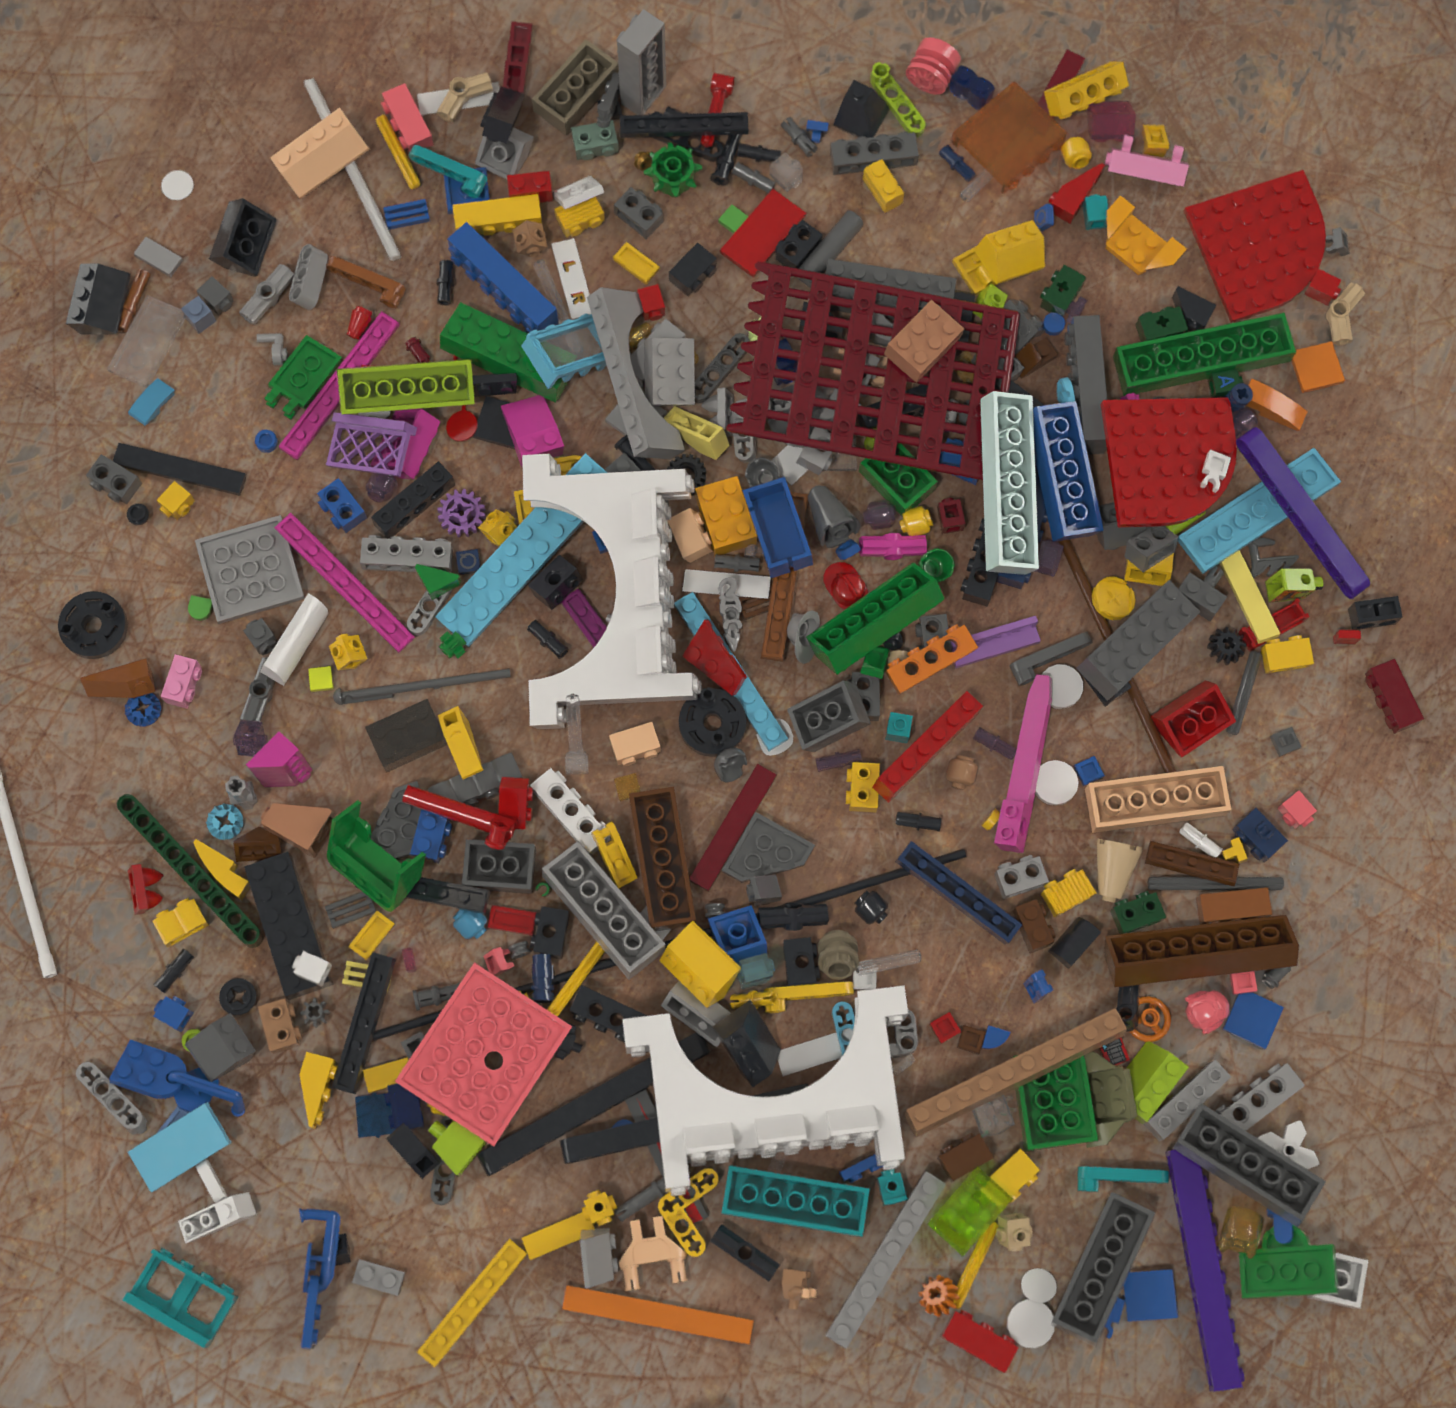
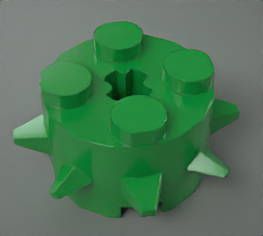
[644,143,702,198]

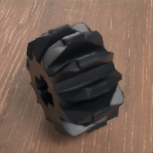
[1207,627,1246,665]

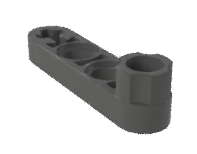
[1009,632,1092,686]

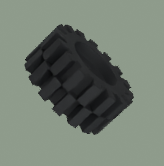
[667,454,706,496]

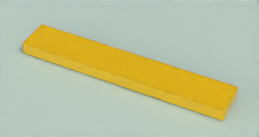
[417,1238,527,1368]

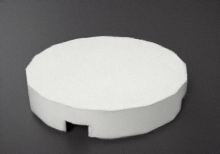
[1042,664,1083,709]
[1035,760,1079,805]
[1007,1300,1054,1348]

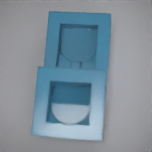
[128,378,175,426]

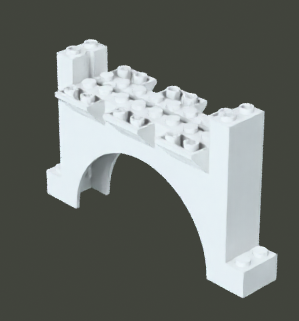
[522,454,701,729]
[623,986,908,1196]

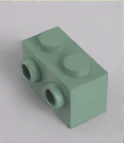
[571,120,618,160]

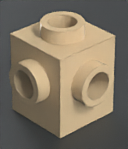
[996,1213,1032,1251]

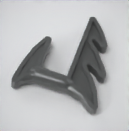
[1248,537,1299,578]

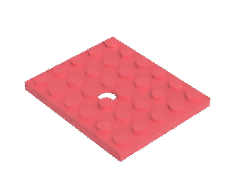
[395,963,572,1147]

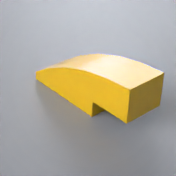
[193,839,251,900]

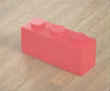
[381,83,434,153]

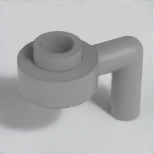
[257,333,288,366]

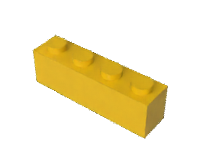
[453,194,542,236]

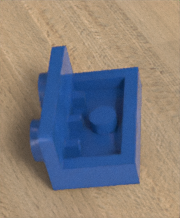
[410,810,452,864]

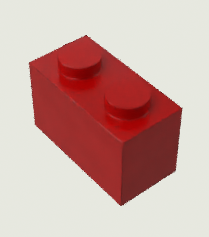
[507,171,553,203]
[498,777,533,830]

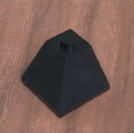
[833,80,890,138]

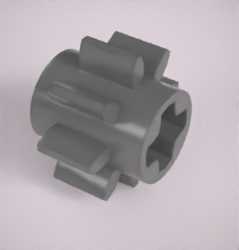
[300,998,331,1028]

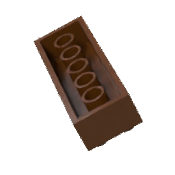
[629,787,696,932]

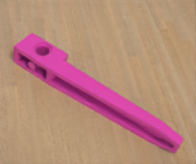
[994,674,1052,853]

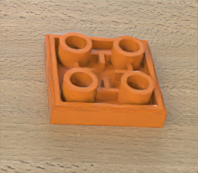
[1291,341,1345,393]

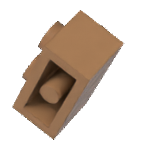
[258,999,302,1054]

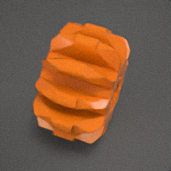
[918,1275,960,1317]

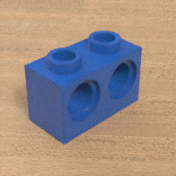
[317,478,367,533]

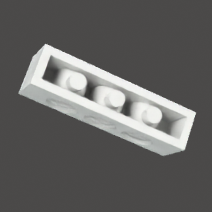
[530,768,610,856]

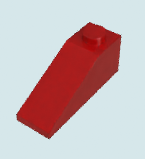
[1048,163,1105,224]

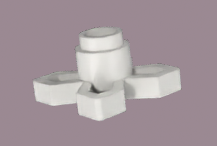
[1257,1121,1319,1169]

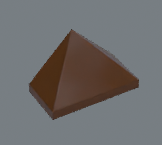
[233,827,282,862]

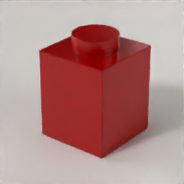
[1304,268,1341,306]
[637,284,665,321]

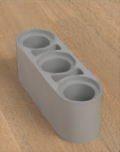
[289,244,328,310]

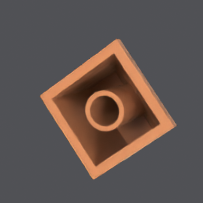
[261,803,336,858]

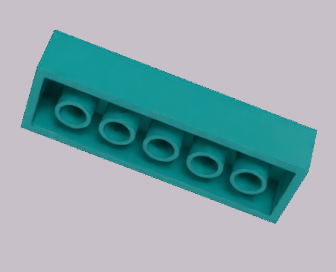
[721,1166,870,1238]

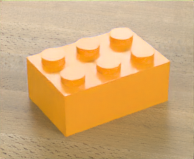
[695,476,757,557]

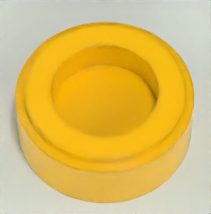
[981,808,1000,831]

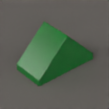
[415,564,461,600]

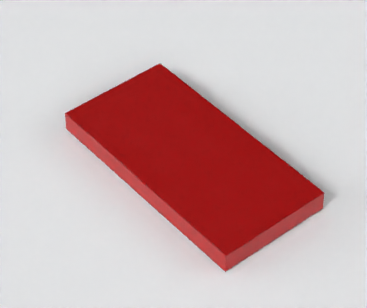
[720,189,806,278]

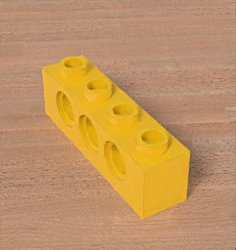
[1044,61,1129,119]

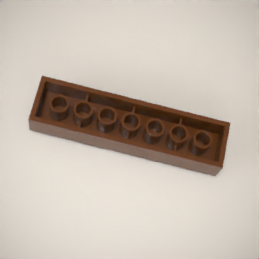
[1104,915,1299,988]

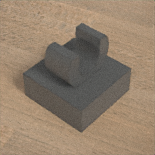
[1326,227,1350,256]
[1270,727,1301,757]

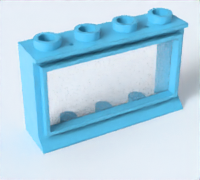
[522,314,607,389]

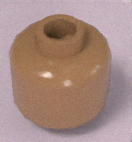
[946,755,978,790]

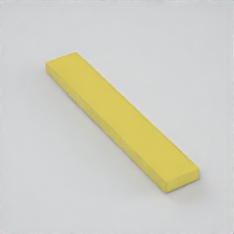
[1219,550,1280,644]

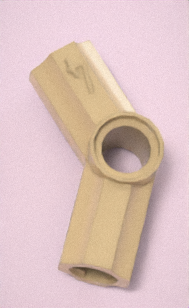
[437,73,493,122]
[1326,282,1365,346]

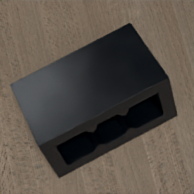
[1048,917,1101,969]

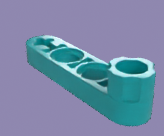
[409,145,488,198]
[1077,1166,1169,1192]

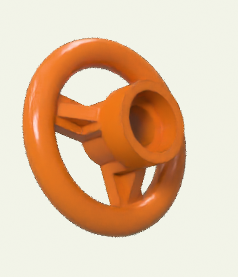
[1125,996,1171,1042]

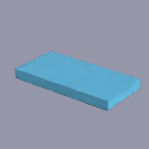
[128,1102,231,1193]

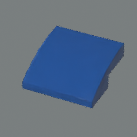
[1124,1269,1178,1322]

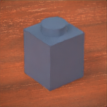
[181,296,216,334]

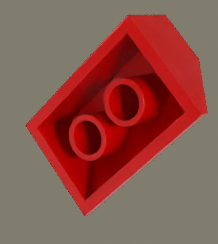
[1151,680,1236,758]

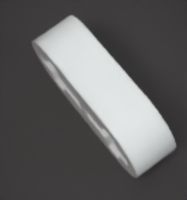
[196,1159,228,1203]

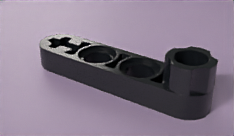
[648,111,723,162]

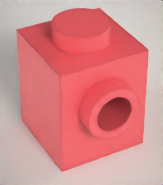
[1277,790,1317,829]

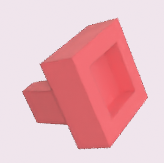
[483,947,514,976]
[1230,971,1258,995]

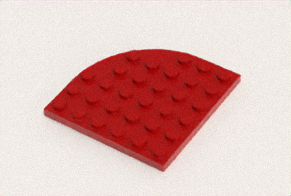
[1184,170,1326,323]
[1101,398,1237,528]

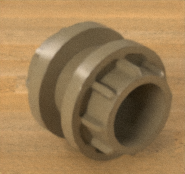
[818,930,859,979]

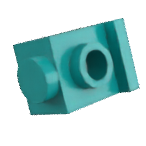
[876,1169,908,1206]

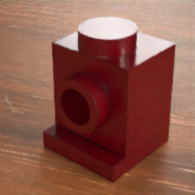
[937,498,965,534]

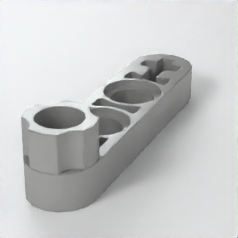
[76,1062,148,1135]

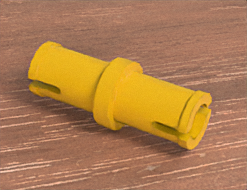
[730,990,778,1009]

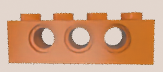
[885,624,978,695]

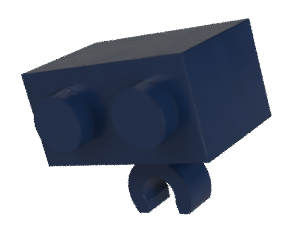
[1232,808,1288,862]

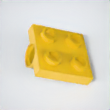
[952,246,996,296]

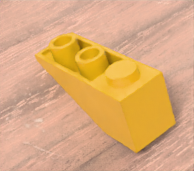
[438,706,483,780]
[299,1052,338,1129]

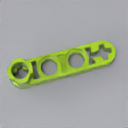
[870,62,925,137]

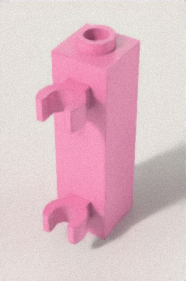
[1105,135,1189,187]

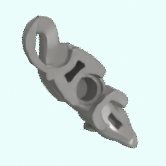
[718,577,742,652]

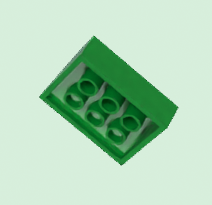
[1011,1055,1098,1152]

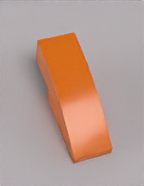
[1246,379,1308,432]

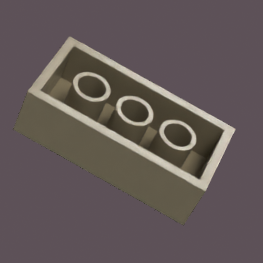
[532,39,619,135]

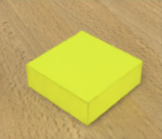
[308,666,334,692]

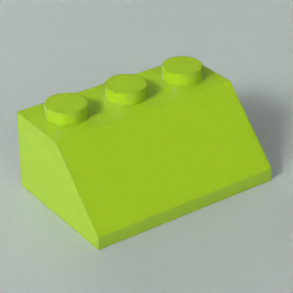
[1126,1041,1189,1124]

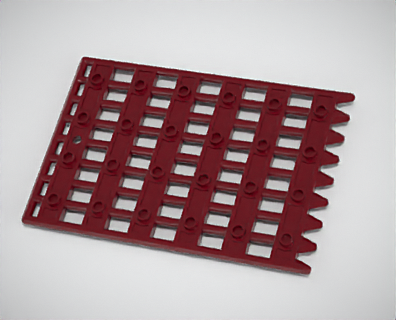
[726,261,1020,480]

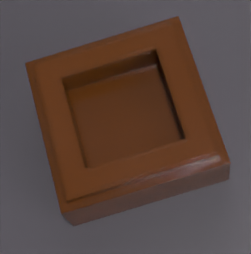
[957,1025,986,1055]

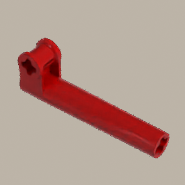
[402,785,517,850]

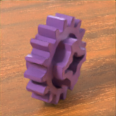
[437,489,486,538]

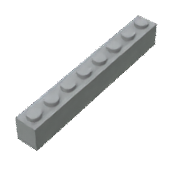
[825,1171,946,1349]

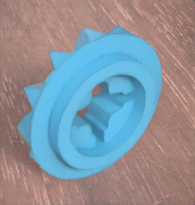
[206,803,243,840]

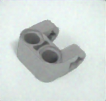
[886,1009,918,1058]

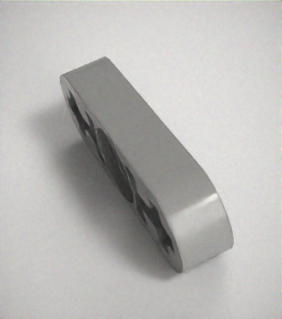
[407,590,452,636]

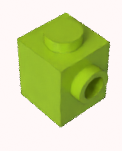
[973,284,1008,319]

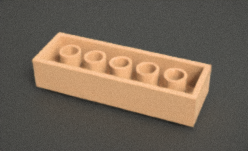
[1085,766,1231,833]

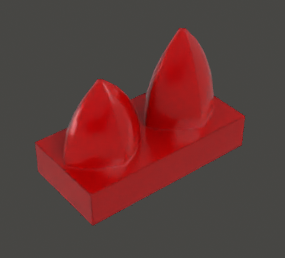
[128,864,163,915]

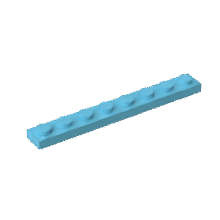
[674,592,788,752]

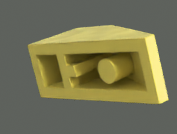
[664,406,730,460]

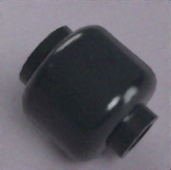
[854,891,888,925]

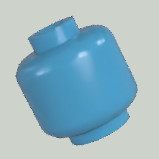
[453,909,487,939]

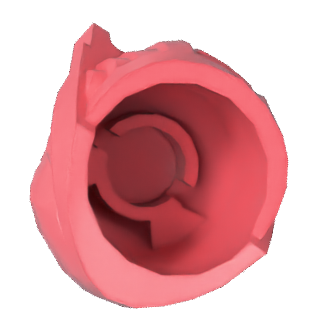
[1184,990,1230,1035]

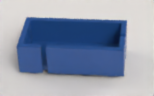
[743,477,813,578]

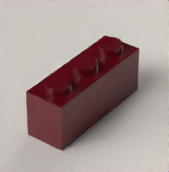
[1365,659,1424,734]

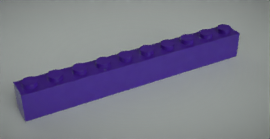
[1165,1150,1245,1392]

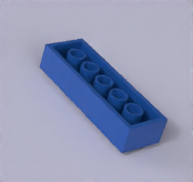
[447,222,559,333]
[1033,401,1104,542]

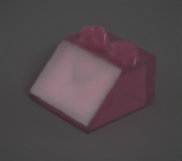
[1087,101,1136,142]

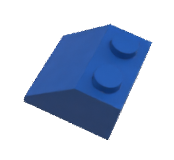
[708,905,767,965]

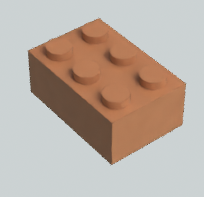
[884,300,964,383]

